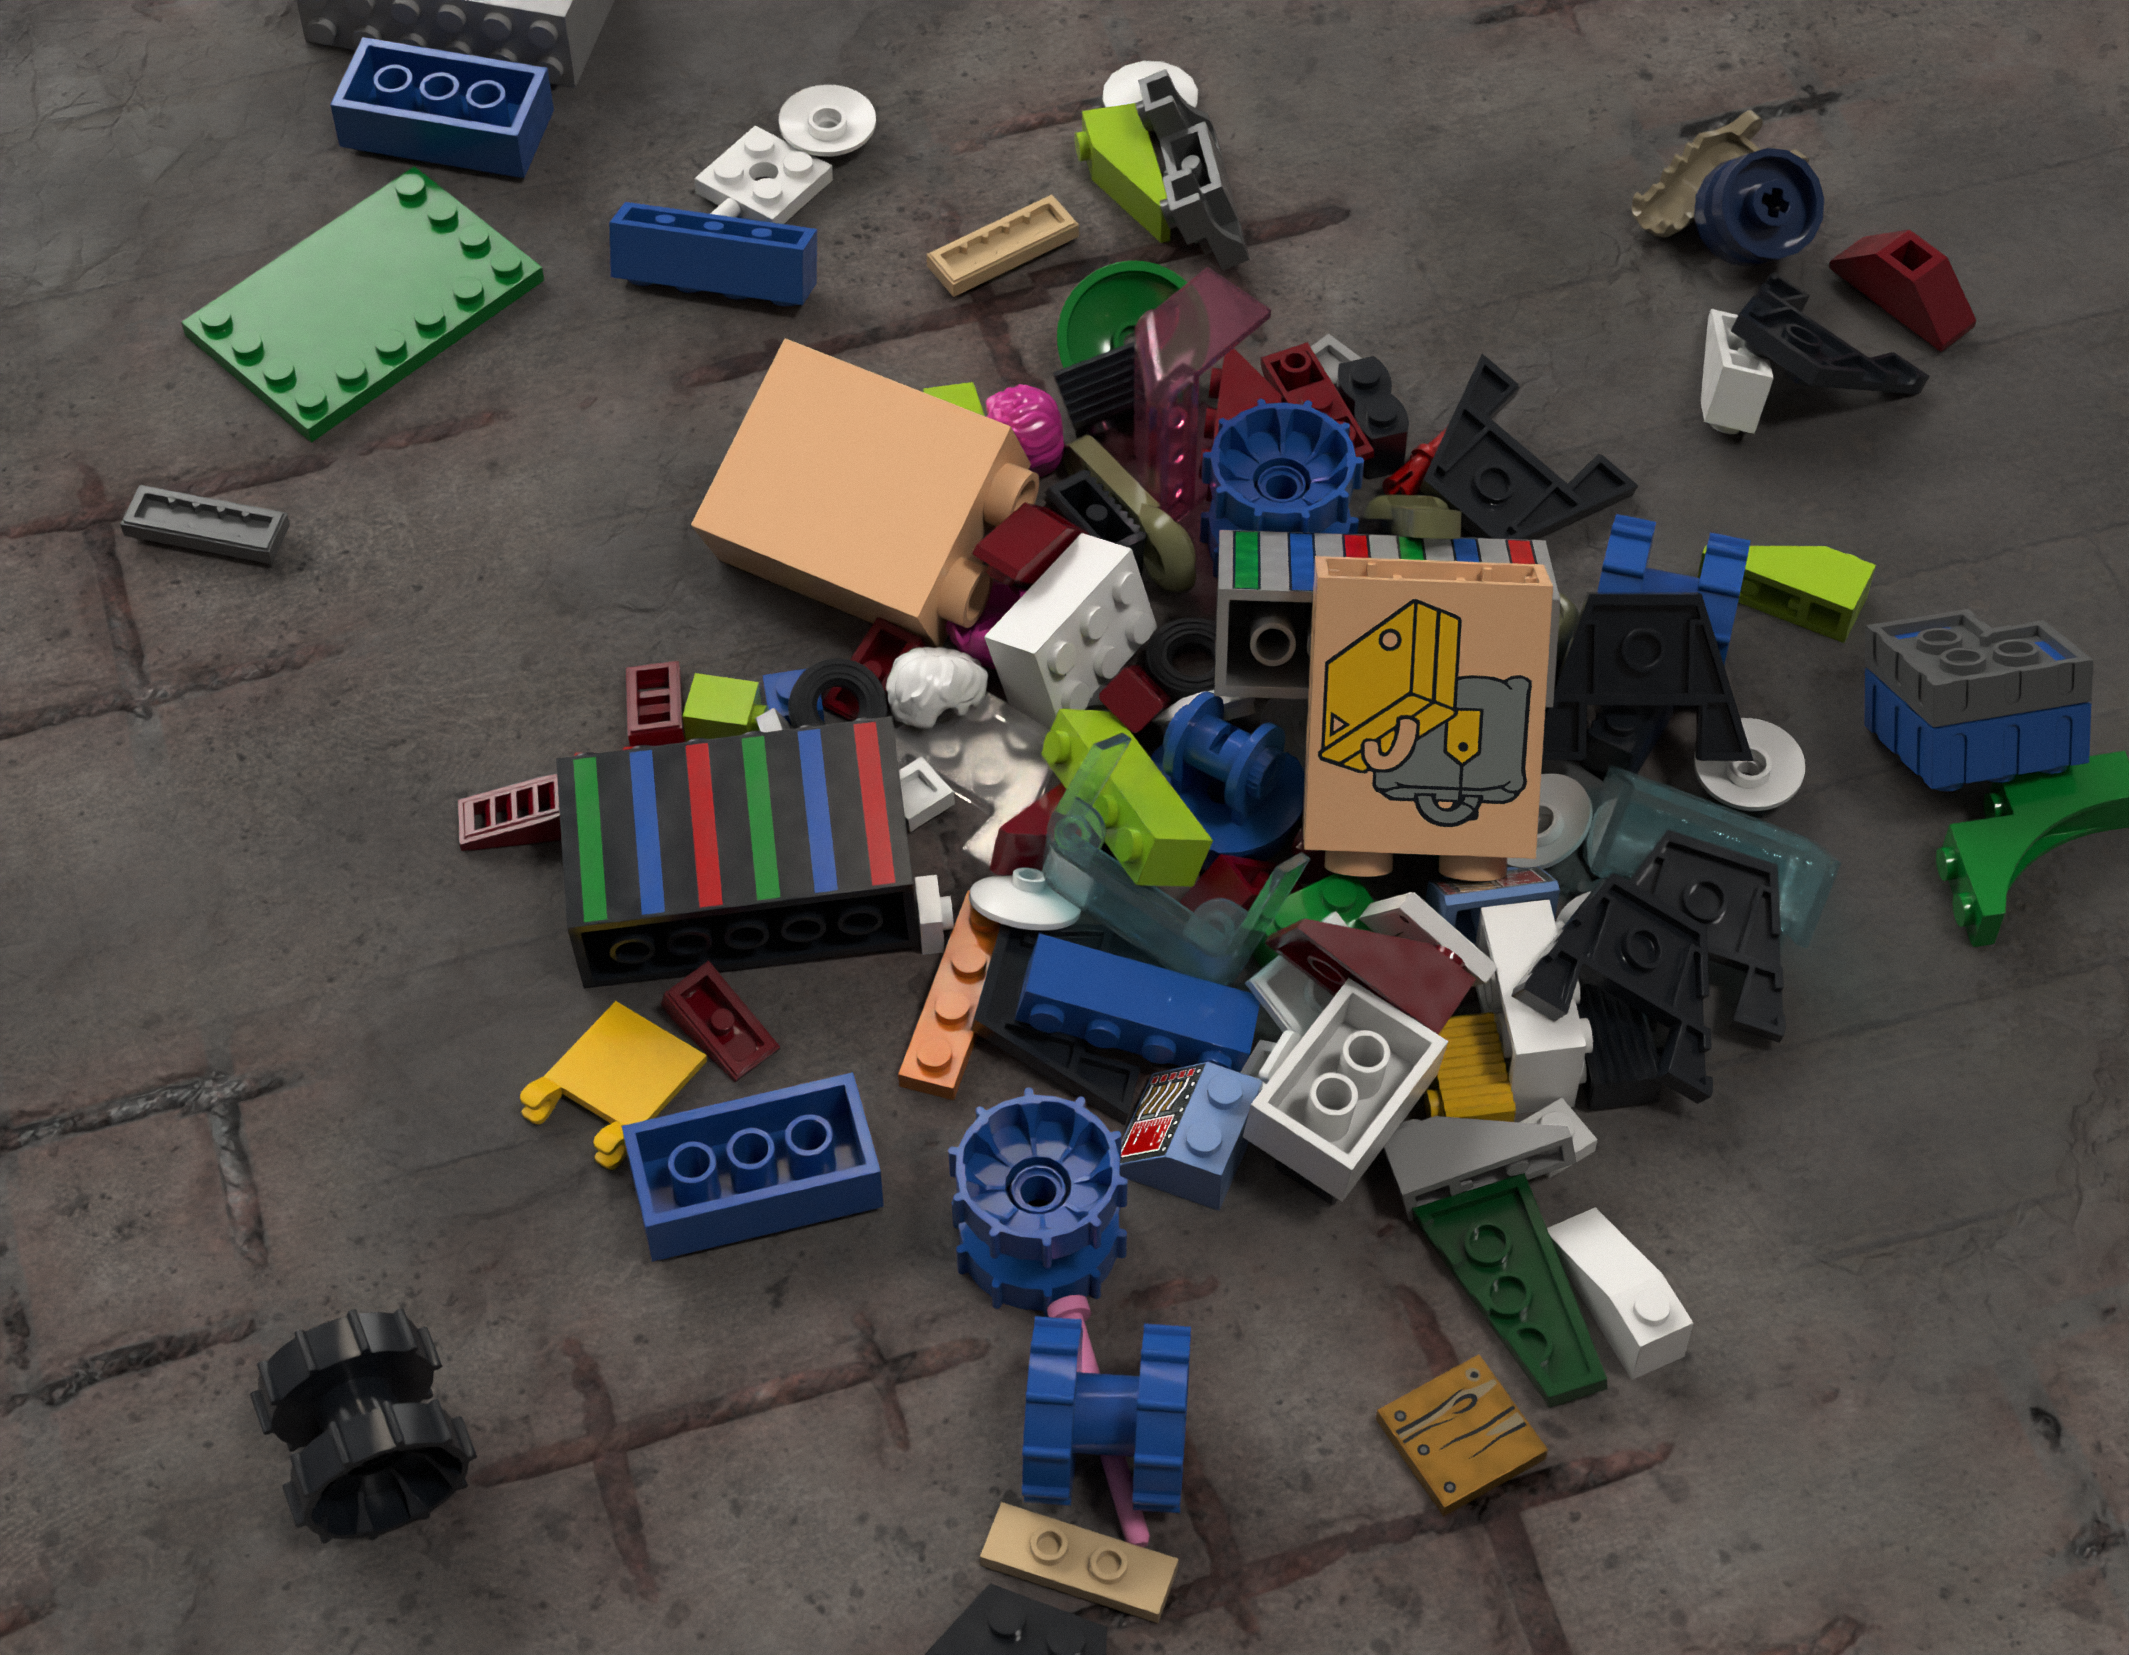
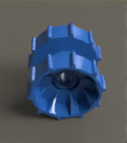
[1200,399,1364,578]
[1597,514,1751,665]
[948,1087,1128,1317]
[1022,1316,1191,1513]

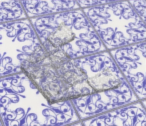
[894,691,1053,877]

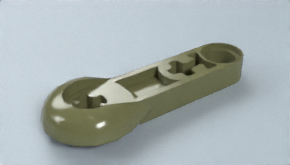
[1062,435,1196,593]
[1363,495,1462,539]

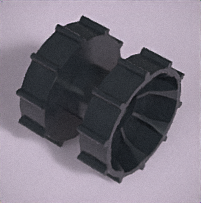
[250,1308,477,1543]

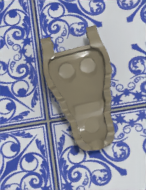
[1632,110,1809,238]

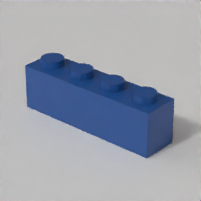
[609,202,817,307]
[1014,933,1260,1072]

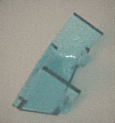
[1042,733,1311,986]
[1583,766,1841,948]

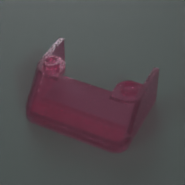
[1133,267,1271,523]

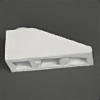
[1701,309,1774,434]
[1547,1207,1693,1380]

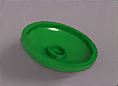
[1057,261,1210,406]

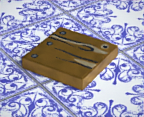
[1376,1354,1548,1517]

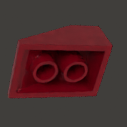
[1265,918,1476,1035]

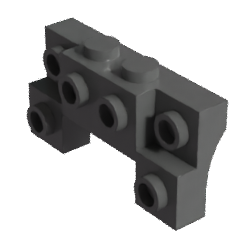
[1135,69,1250,271]

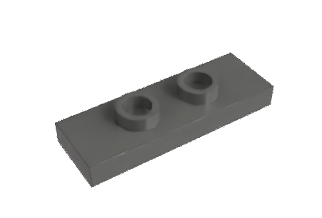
[120,485,290,564]

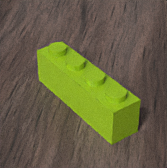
[1041,709,1213,887]

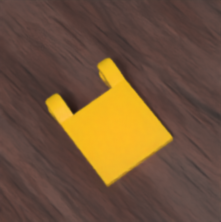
[520,1001,707,1170]

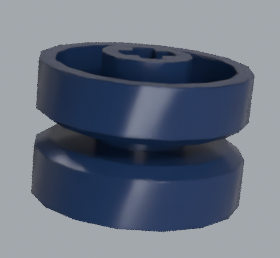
[1694,148,1824,267]

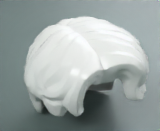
[885,647,988,729]

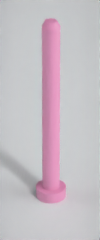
[1047,1295,1150,1548]

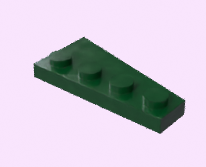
[1412,1173,1607,1408]

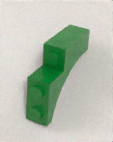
[1936,751,2129,947]

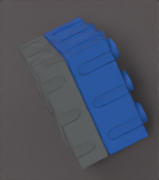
[1864,609,2093,791]

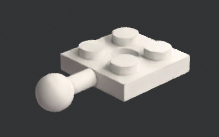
[695,126,833,224]

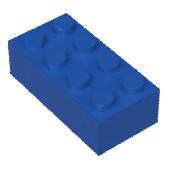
[330,37,554,178]
[622,1072,884,1262]

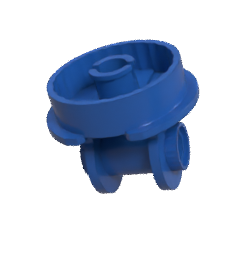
[1150,691,1305,870]

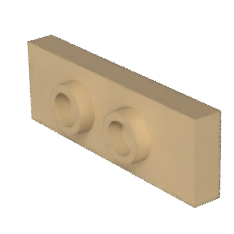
[926,195,1079,297]
[980,1502,1179,1623]

